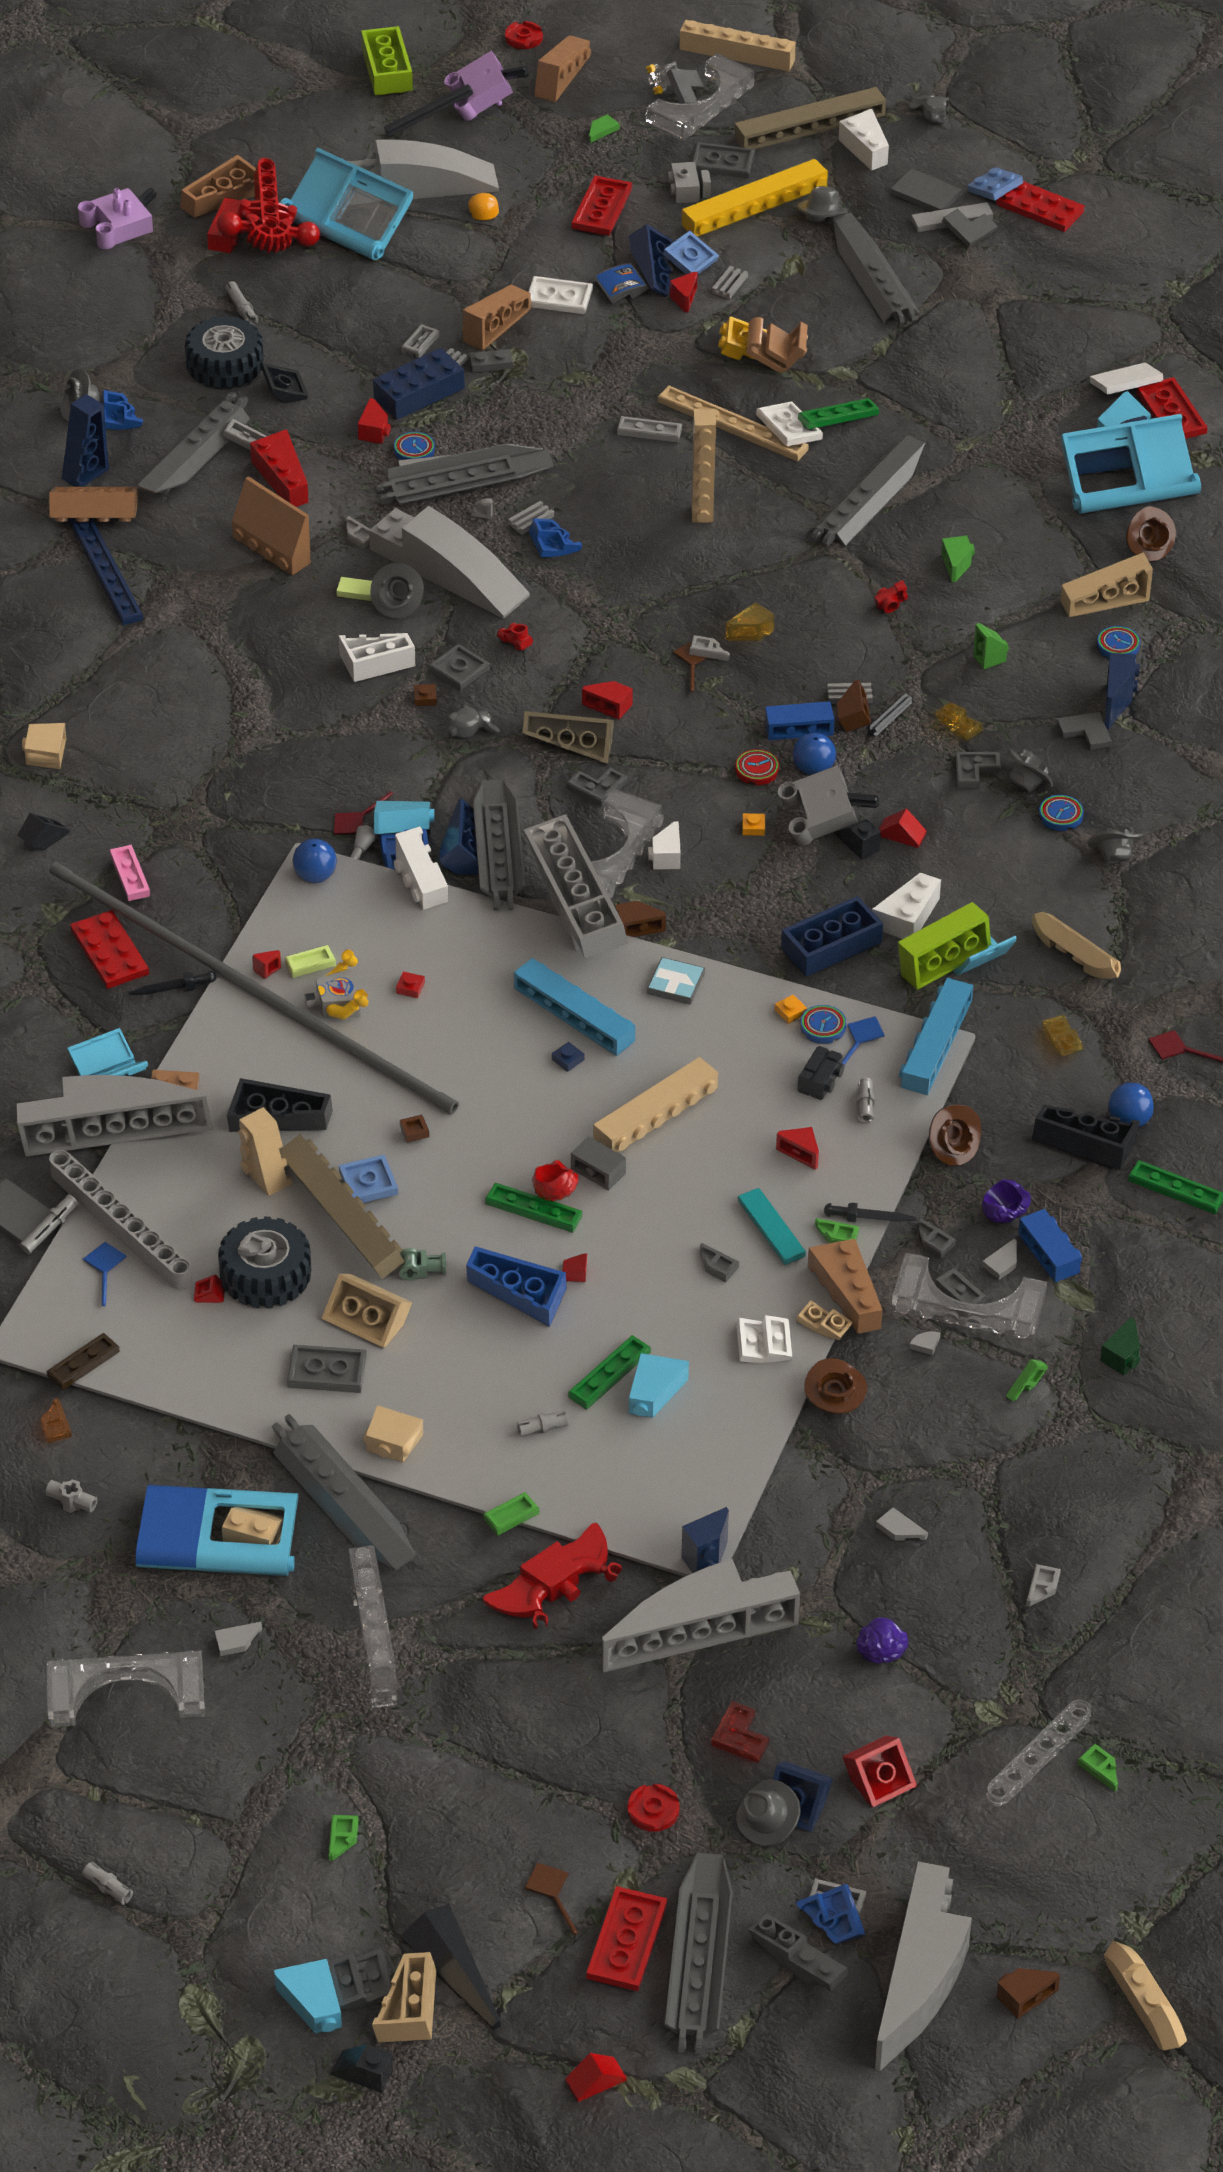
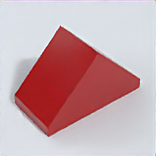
[669,272,698,313]
[878,808,926,848]
[776,1127,819,1170]
[565,2053,627,2102]

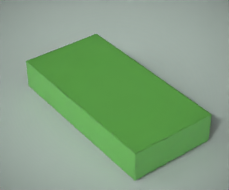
[483,1492,539,1536]

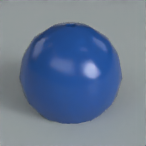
[793,732,836,776]
[292,838,337,883]
[1108,1082,1154,1127]

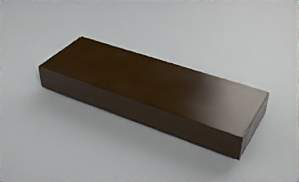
[47,1333,120,1390]

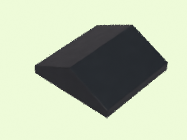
[261,363,308,403]

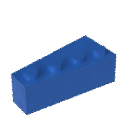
[466,1246,567,1327]

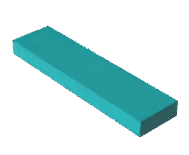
[738,1187,806,1265]

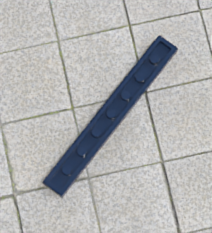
[68,518,143,626]

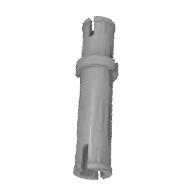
[225,281,258,325]
[19,1194,79,1255]

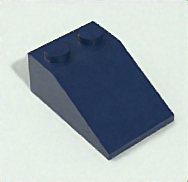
[1105,653,1140,729]

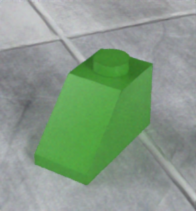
[941,535,975,582]
[973,623,1009,669]

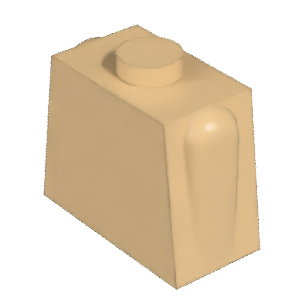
[22,723,66,769]
[363,1405,423,1462]

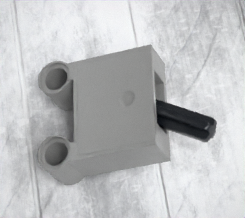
[778,765,879,846]

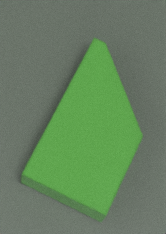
[589,114,619,142]
[815,1218,859,1243]
[1006,1359,1048,1401]
[1078,1744,1118,1792]
[329,1815,359,1861]

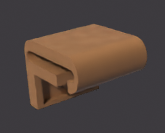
[746,317,808,373]

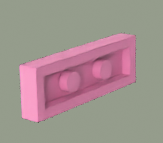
[110,845,150,901]

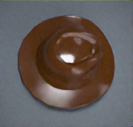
[1126,506,1176,561]
[929,1105,981,1165]
[804,1358,867,1414]

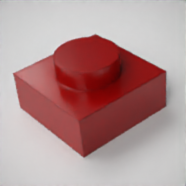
[396,971,425,998]

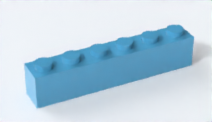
[514,958,636,1056]
[899,978,973,1095]

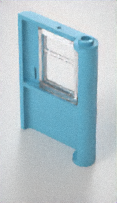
[280,147,413,261]

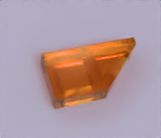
[41,1398,72,1443]

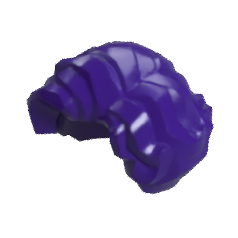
[981,1179,1031,1223]
[856,1618,909,1663]

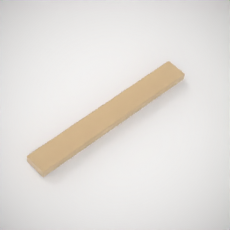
[658,386,809,462]

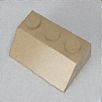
[322,1274,412,1348]

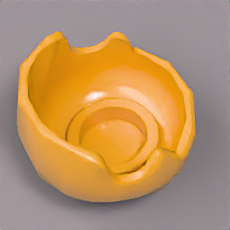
[468,193,499,221]

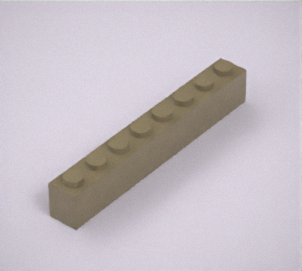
[734,87,886,149]
[279,1134,405,1279]

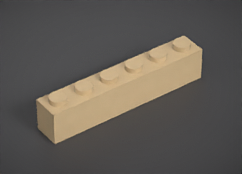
[680,20,796,72]
[691,409,716,523]
[593,1057,718,1152]

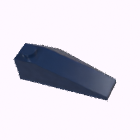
[439,798,479,874]

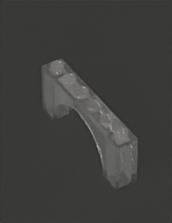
[646,53,754,141]
[591,788,664,899]
[891,1253,1047,1340]
[349,1545,397,1708]
[47,1651,205,1727]

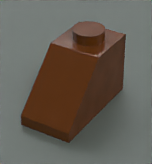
[835,679,871,732]
[615,901,666,937]
[996,1968,1060,2019]

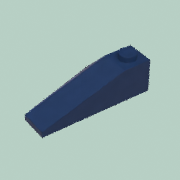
[629,224,674,297]
[1074,416,1147,475]

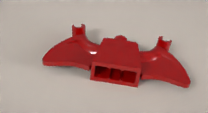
[483,1523,622,1630]

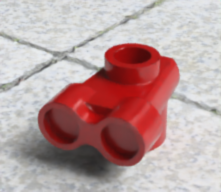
[874,580,908,613]
[497,623,533,650]

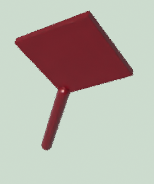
[334,791,393,835]
[1148,1030,1223,1062]

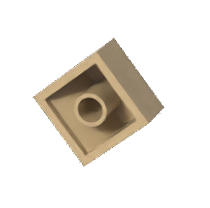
[222,1507,284,1545]

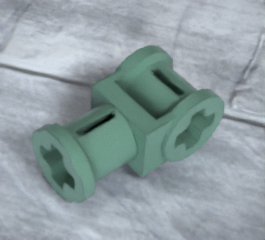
[399,1248,446,1281]

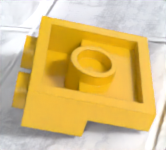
[718,316,767,360]

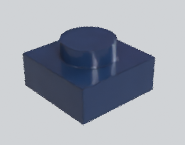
[552,1042,585,1072]

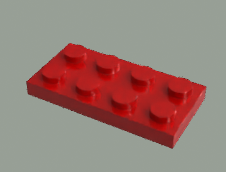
[572,175,632,236]
[996,181,1085,232]
[1136,377,1208,439]
[70,910,149,989]
[586,1886,667,1991]

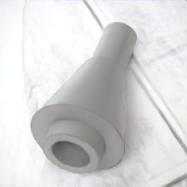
[350,825,378,860]

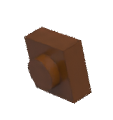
[414,684,437,706]
[400,1114,429,1143]

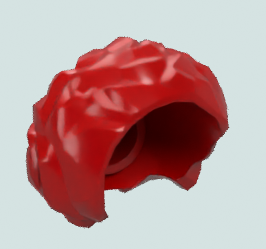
[532,1160,579,1202]

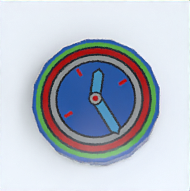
[394,432,435,460]
[1097,626,1140,658]
[1039,795,1084,831]
[800,1005,846,1044]

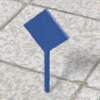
[842,1016,885,1065]
[83,1242,127,1306]

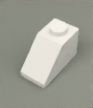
[648,821,680,870]

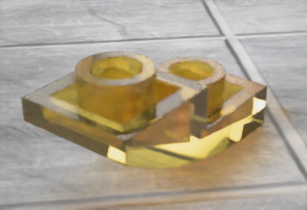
[935,702,983,740]
[1042,1015,1084,1056]

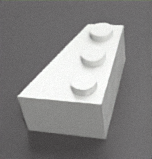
[839,109,889,171]
[394,827,448,910]
[872,873,941,939]

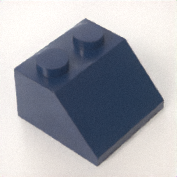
[681,1507,729,1573]
[773,1761,833,1832]

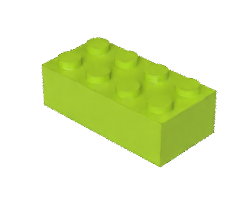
[361,26,413,95]
[898,902,991,990]

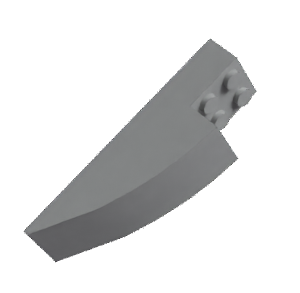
[346,140,499,205]
[369,506,530,619]
[524,814,628,959]
[17,1075,213,1157]
[602,1559,800,1672]
[875,1862,972,2071]

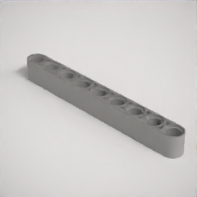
[49,1150,192,1290]

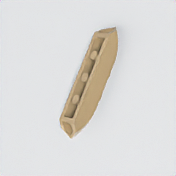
[1031,912,1121,979]
[1104,1940,1187,2050]

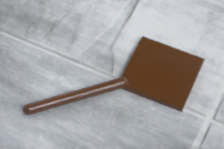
[673,641,707,692]
[525,1862,578,1935]

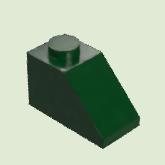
[1100,1317,1140,1376]

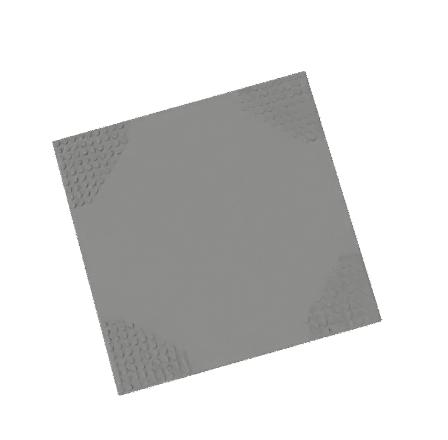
[0,843,975,1577]

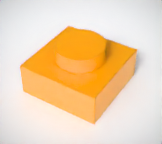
[742,813,765,836]
[774,994,807,1024]

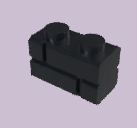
[797,1046,845,1100]

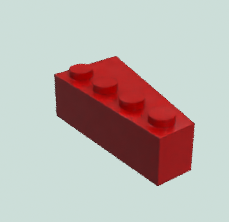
[250,429,309,507]

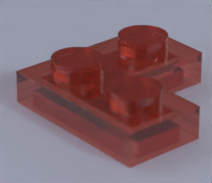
[711,1701,769,1763]

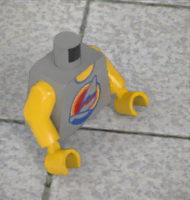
[304,949,369,1020]

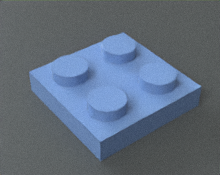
[967,168,1023,201]
[663,231,719,275]
[339,1154,398,1203]

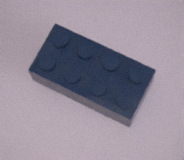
[373,348,465,420]
[781,896,883,977]

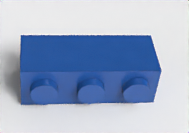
[765,701,834,740]
[1018,1209,1082,1282]

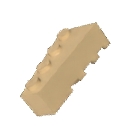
[1060,552,1153,617]

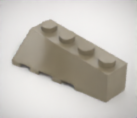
[522,711,614,764]

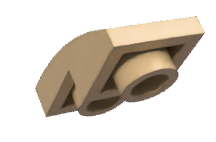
[796,1300,853,1340]

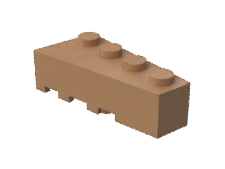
[534,35,591,102]
[180,155,256,218]
[462,284,531,351]
[808,1239,882,1333]

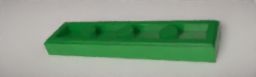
[798,398,879,429]
[1128,1160,1223,1215]
[485,1183,582,1233]
[568,1335,651,1410]

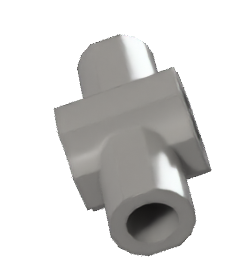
[46,1479,97,1513]

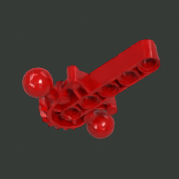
[217,158,320,253]

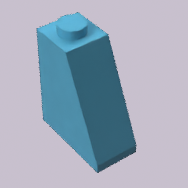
[1097,391,1151,428]
[374,801,434,834]
[629,1353,689,1418]
[274,1959,342,2033]

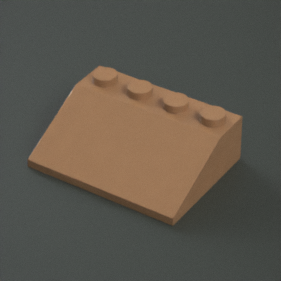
[232,476,311,576]
[49,487,139,522]

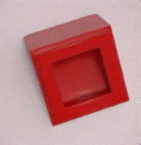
[252,950,281,979]
[562,1253,587,1282]
[194,1274,225,1303]

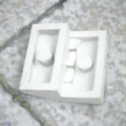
[736,1315,792,1363]

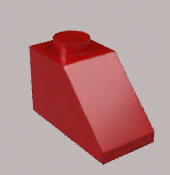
[358,398,391,444]
[582,681,633,720]

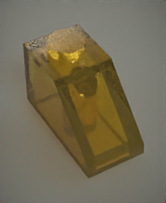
[726,602,774,641]

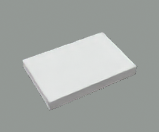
[529,276,593,314]
[1090,362,1163,394]
[756,402,823,446]

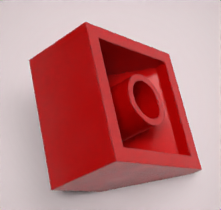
[842,1735,917,1807]

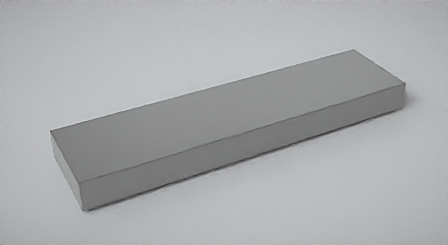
[912,202,993,232]

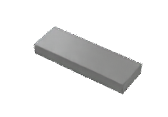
[617,416,682,443]

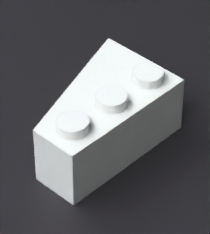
[339,633,415,682]

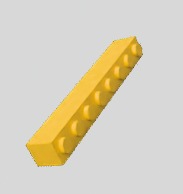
[682,159,828,237]

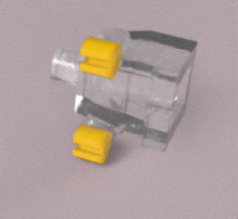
[645,61,678,95]

